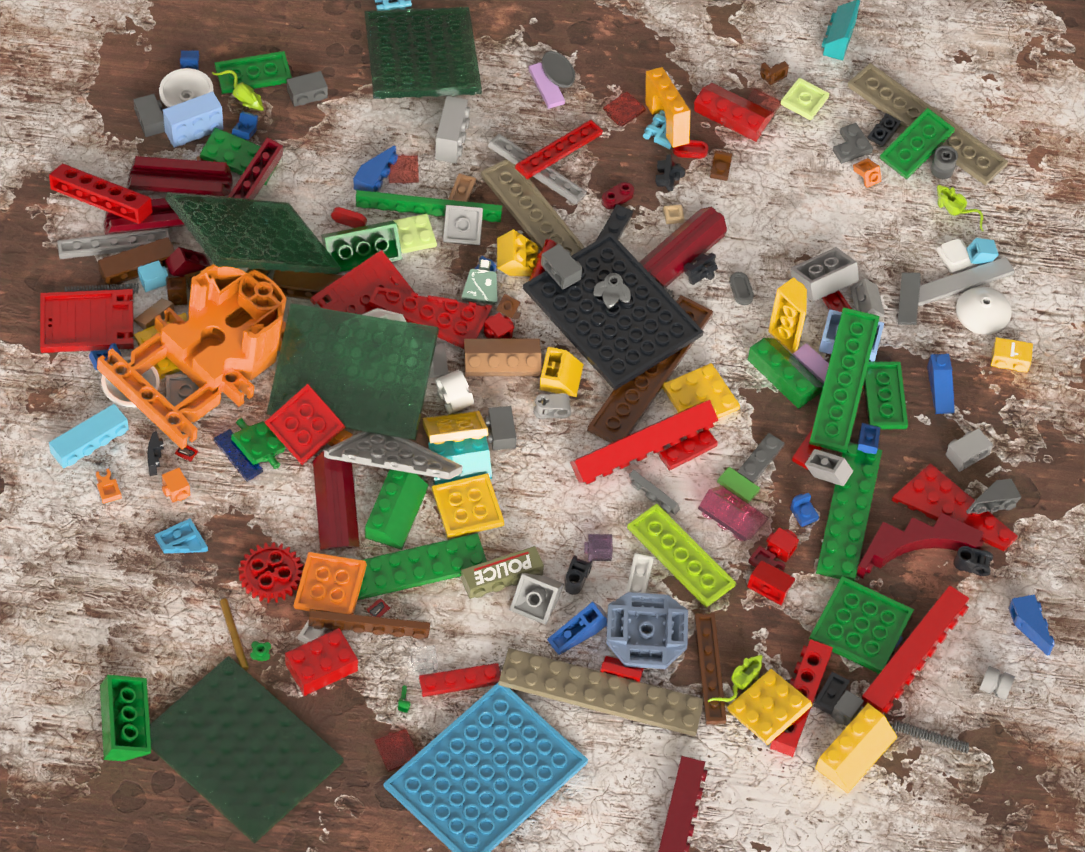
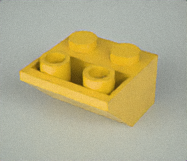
[497,229,539,277]
[539,347,584,397]

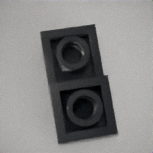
[867,113,901,147]
[147,431,164,476]

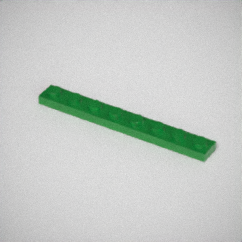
[356,190,502,222]

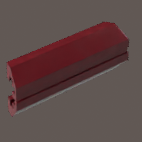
[126,156,233,196]
[104,194,211,235]
[639,206,727,288]
[313,451,360,551]

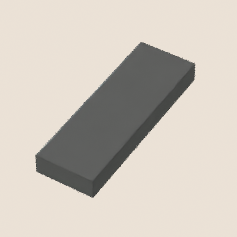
[898,273,921,325]

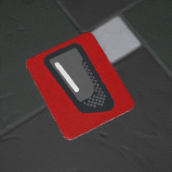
[175,445,198,462]
[366,598,391,617]

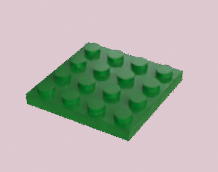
[809,576,914,674]

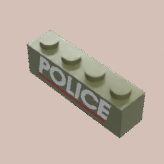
[461,546,544,599]

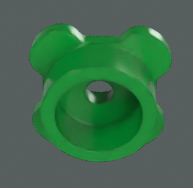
[250,641,271,661]

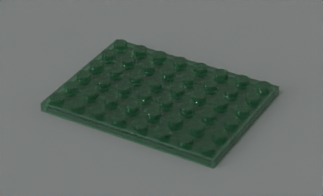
[364,7,482,99]
[165,192,341,274]
[266,303,439,441]
[150,656,344,844]

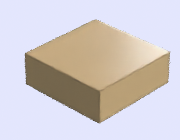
[663,205,685,224]

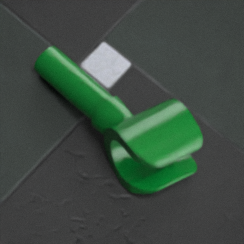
[398,685,411,713]

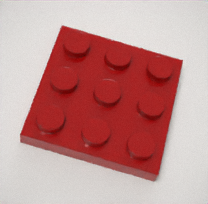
[265,384,346,465]

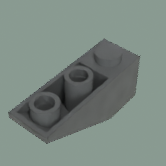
[966,479,1021,514]

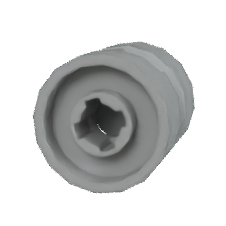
[979,666,1015,700]

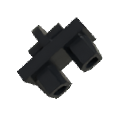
[655,154,686,191]
[684,253,718,285]

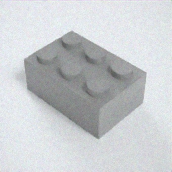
[435,96,470,163]
[790,247,859,302]

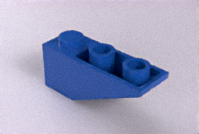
[353,146,398,192]
[1008,594,1054,656]

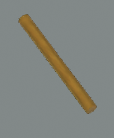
[220,598,249,671]

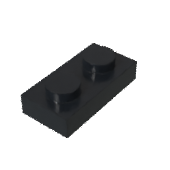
[813,672,850,715]

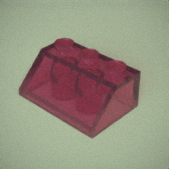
[698,486,769,541]

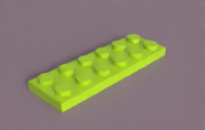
[627,503,736,608]

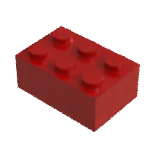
[285,628,358,696]

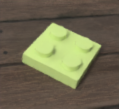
[781,78,830,120]
[393,214,437,254]

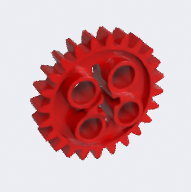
[239,542,303,603]

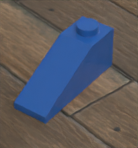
[927,354,955,414]
[547,602,607,655]

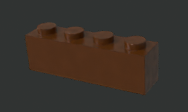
[98,237,175,287]
[273,266,344,303]

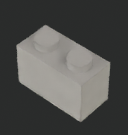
[946,428,993,472]
[805,449,853,486]

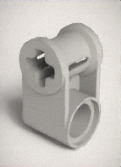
[533,393,571,419]

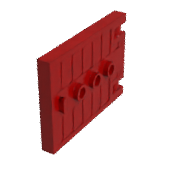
[310,250,415,335]
[40,289,134,353]

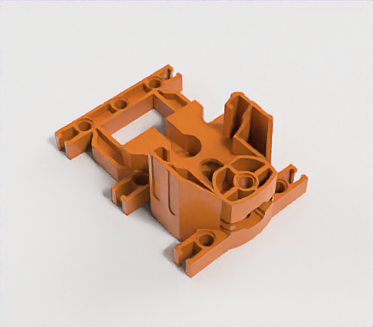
[97,260,310,449]

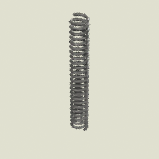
[64,283,139,294]
[891,719,970,754]

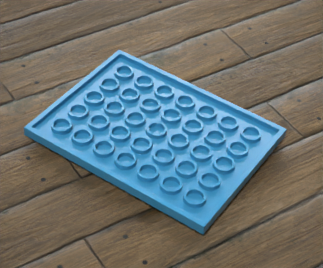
[384,682,588,852]

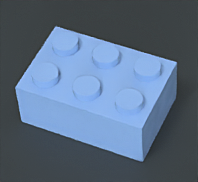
[163,91,223,148]
[819,309,884,362]

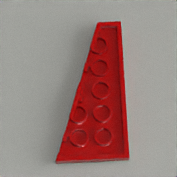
[891,463,1018,551]

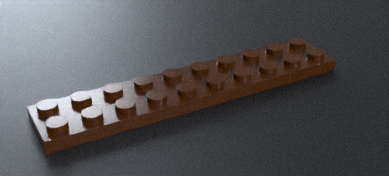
[587,295,713,443]

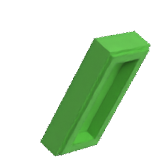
[717,467,760,504]

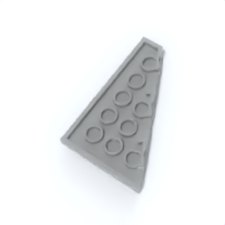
[324,425,463,479]

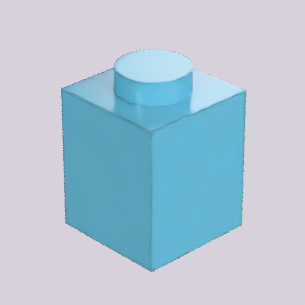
[966,238,999,265]
[138,260,168,292]

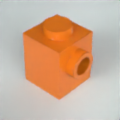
[162,467,190,503]

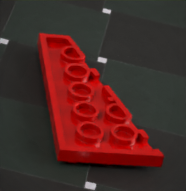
[368,287,492,349]

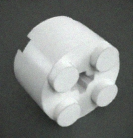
[435,370,474,414]

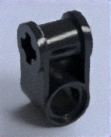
[953,546,993,576]
[564,555,593,595]

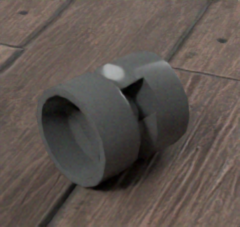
[931,146,958,179]

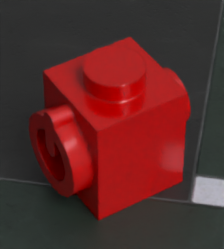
[484,312,514,339]
[766,527,799,562]

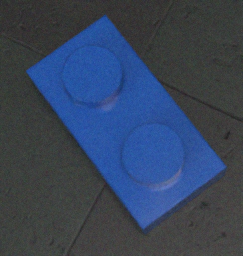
[857,423,880,454]

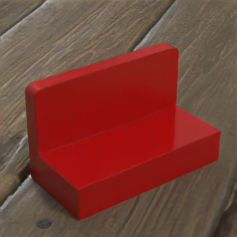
[747,561,795,605]
[600,656,644,682]

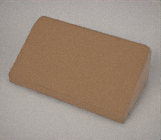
[134,298,175,330]

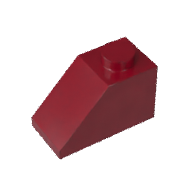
[165,247,211,277]

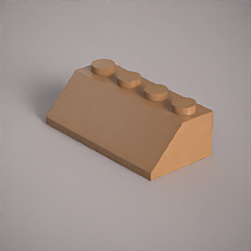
[464,339,542,377]

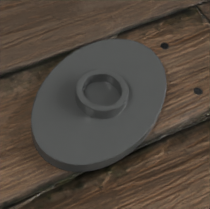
[541,51,575,88]

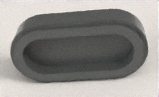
[730,272,754,305]

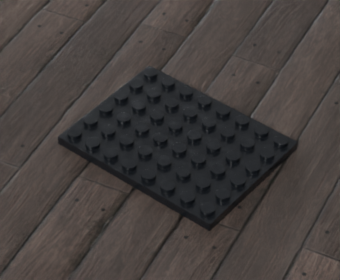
[523,232,704,390]

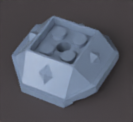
[606,592,688,669]

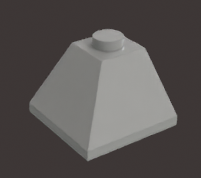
[509,573,564,625]

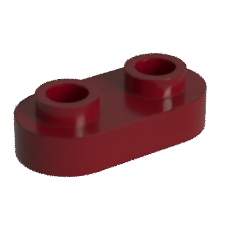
[601,182,634,209]

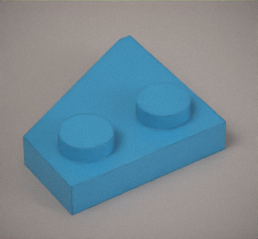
[155,518,208,554]

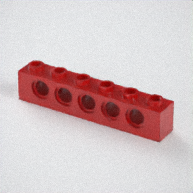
[49,163,153,224]
[770,639,833,757]

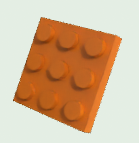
[293,552,367,615]

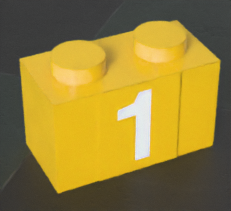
[991,337,1033,372]

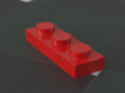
[659,430,718,471]

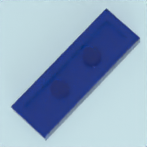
[214,429,263,482]

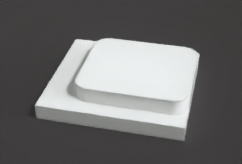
[936,239,977,275]

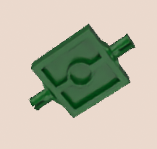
[231,418,286,469]

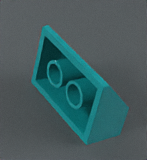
[821,0,861,61]
[428,436,492,485]

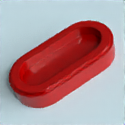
[672,140,709,159]
[331,207,367,228]

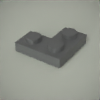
[833,123,873,164]

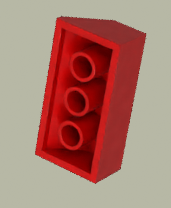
[694,83,774,142]

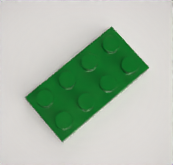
[215,51,292,94]
[880,108,955,180]
[200,128,281,185]
[864,362,908,429]

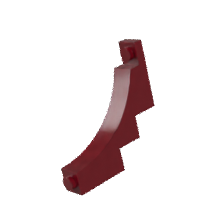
[856,513,985,579]

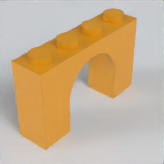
[646,67,690,148]

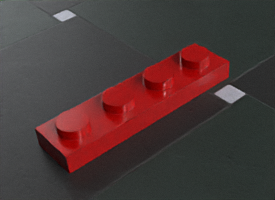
[419,663,501,697]

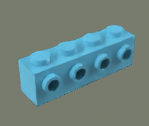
[49,404,129,469]

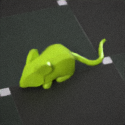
[212,70,264,111]
[937,185,984,232]
[708,655,763,702]

